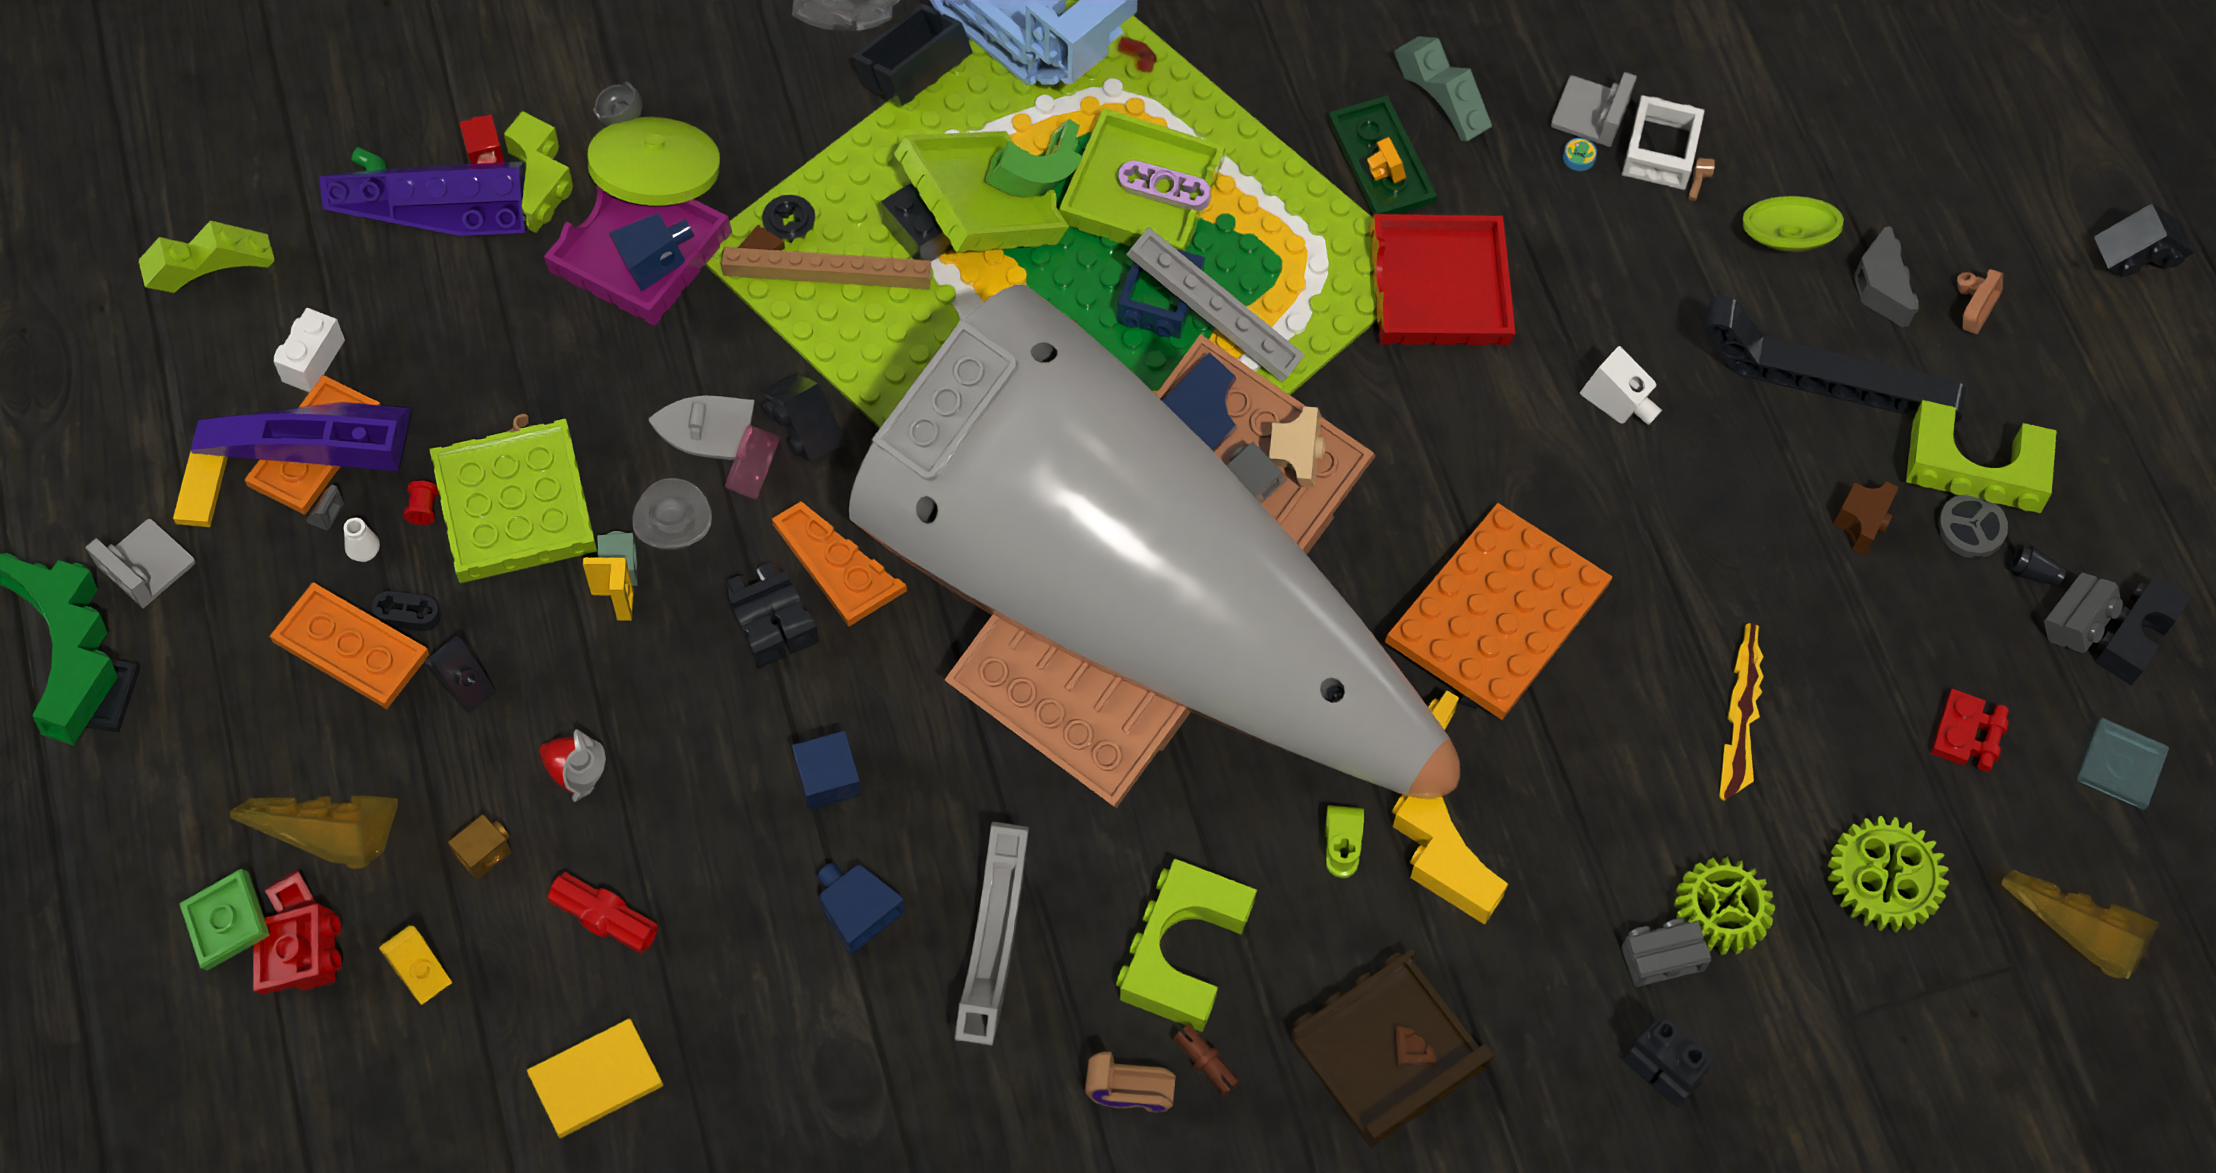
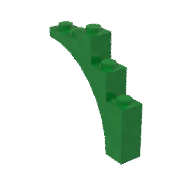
[0,553,118,746]

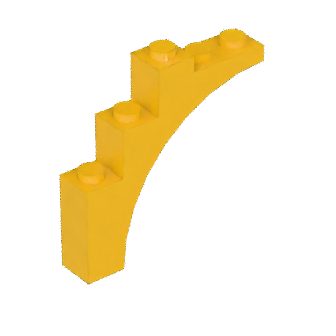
[1392,691,1508,925]

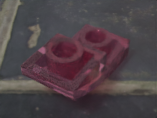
[724,424,780,500]

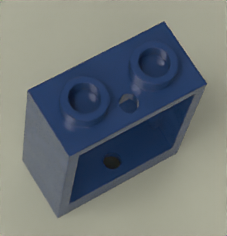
[1117,249,1205,339]

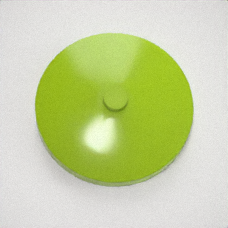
[588,117,720,206]

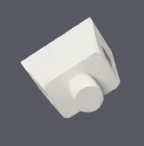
[1580,346,1662,425]

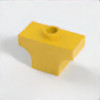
[379,925,452,1005]

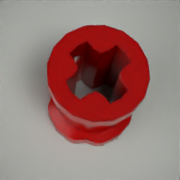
[403,481,439,525]

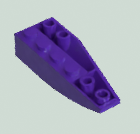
[319,162,526,236]
[191,402,411,471]

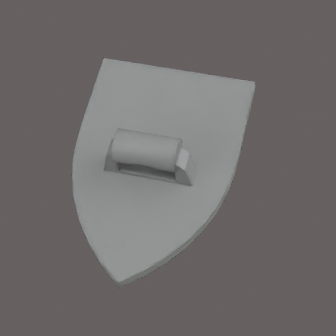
[649,396,755,461]

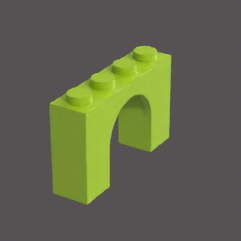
[1906,400,2057,513]
[1116,859,1257,1032]

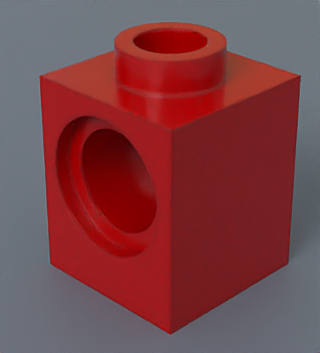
[459,115,504,164]

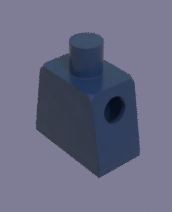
[609,214,695,291]
[817,863,905,955]

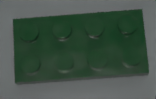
[1327,95,1437,216]

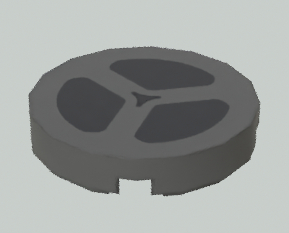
[1938,495,2008,558]

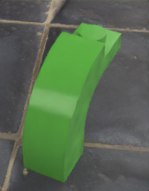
[984,119,1083,197]

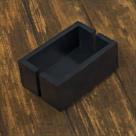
[852,3,973,106]

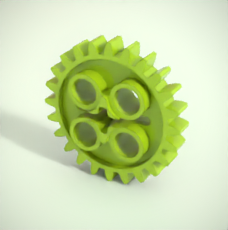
[1828,816,1949,932]

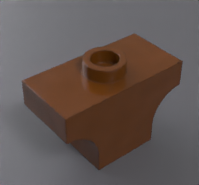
[1833,481,1899,556]

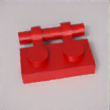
[1930,689,2009,772]

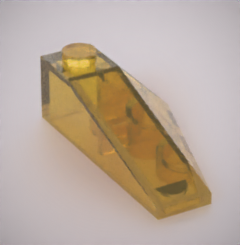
[230,796,398,868]
[2001,870,2159,979]

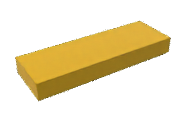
[173,435,228,527]

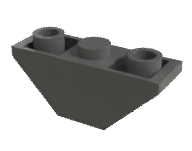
[1854,226,1919,327]

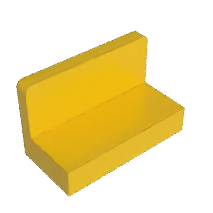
[583,557,634,621]

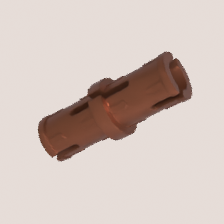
[1173,1024,1241,1096]

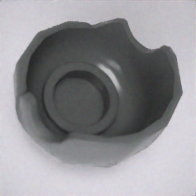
[593,82,643,127]

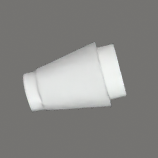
[344,518,380,562]

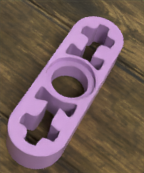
[1119,160,1211,211]

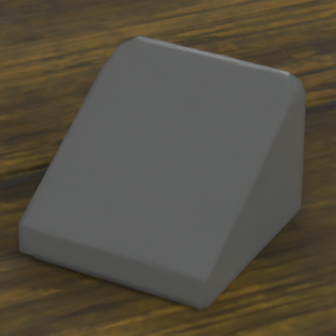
[306,484,344,530]

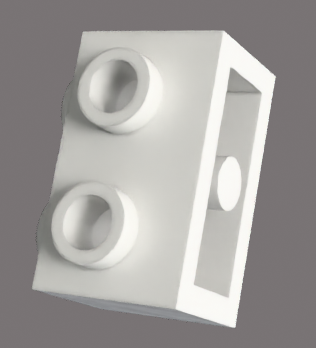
[273,308,345,392]

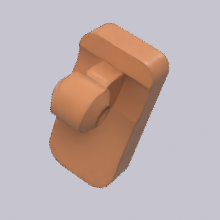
[1957,269,2003,334]

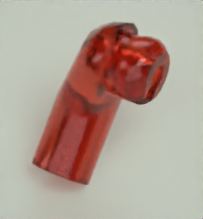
[1118,36,1157,73]

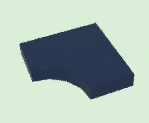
[1162,352,1237,452]

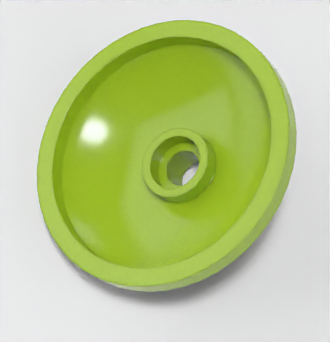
[1743,196,1844,252]

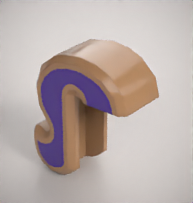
[1085,1052,1176,1112]

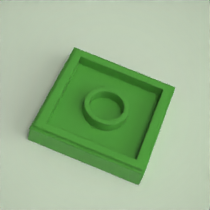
[179,869,270,970]

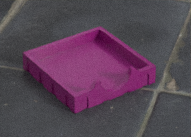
[544,186,732,326]

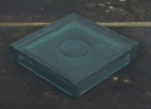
[2077,718,2169,810]

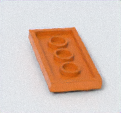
[245,375,381,515]
[270,582,430,709]

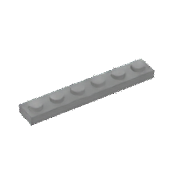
[1126,227,1305,382]

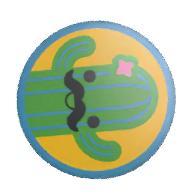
[1563,138,1597,171]

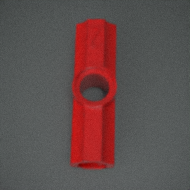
[547,872,659,954]

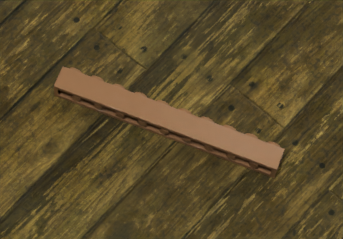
[722,247,932,289]

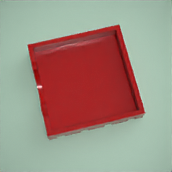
[1369,214,1516,345]

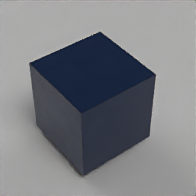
[792,731,860,810]

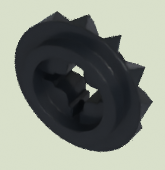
[763,195,816,243]

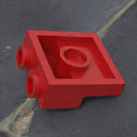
[254,904,342,995]

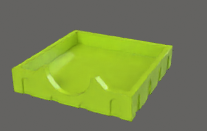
[1059,108,1226,252]
[894,131,1069,253]
[429,419,597,583]

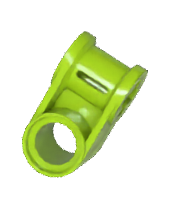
[1325,805,1364,878]

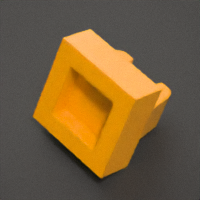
[1367,137,1406,183]

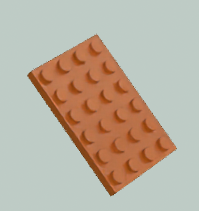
[1385,503,1613,720]

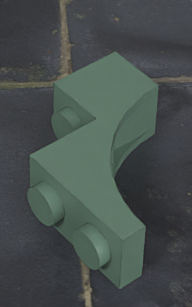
[1394,36,1492,141]

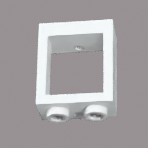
[1622,96,1704,190]

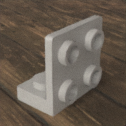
[1551,72,1637,147]
[85,519,196,608]

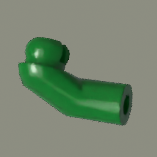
[352,147,387,171]

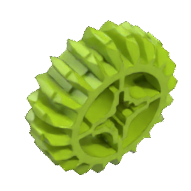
[1674,857,1775,956]

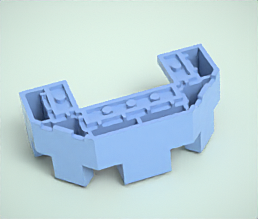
[930,0,1137,85]

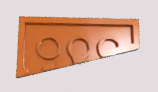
[772,501,907,627]

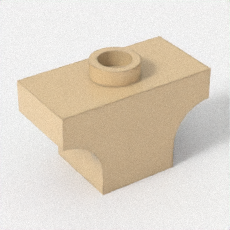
[1269,407,1325,487]

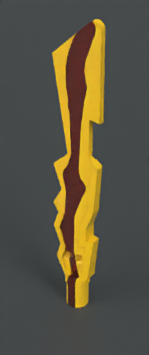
[1719,623,1764,801]

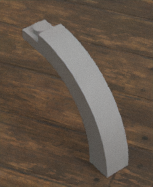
[955,822,1029,1045]

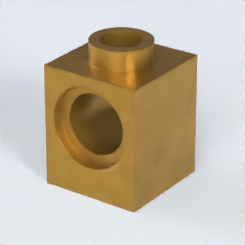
[448,815,511,880]

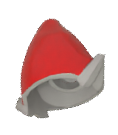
[539,729,606,802]

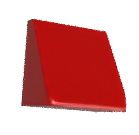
[264,870,316,914]

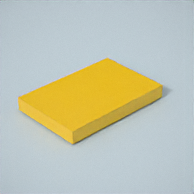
[527,1019,663,1138]

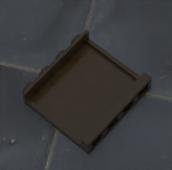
[1290,949,1494,1149]

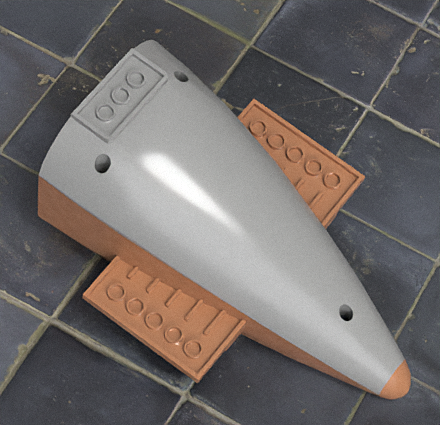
[849,284,1460,808]

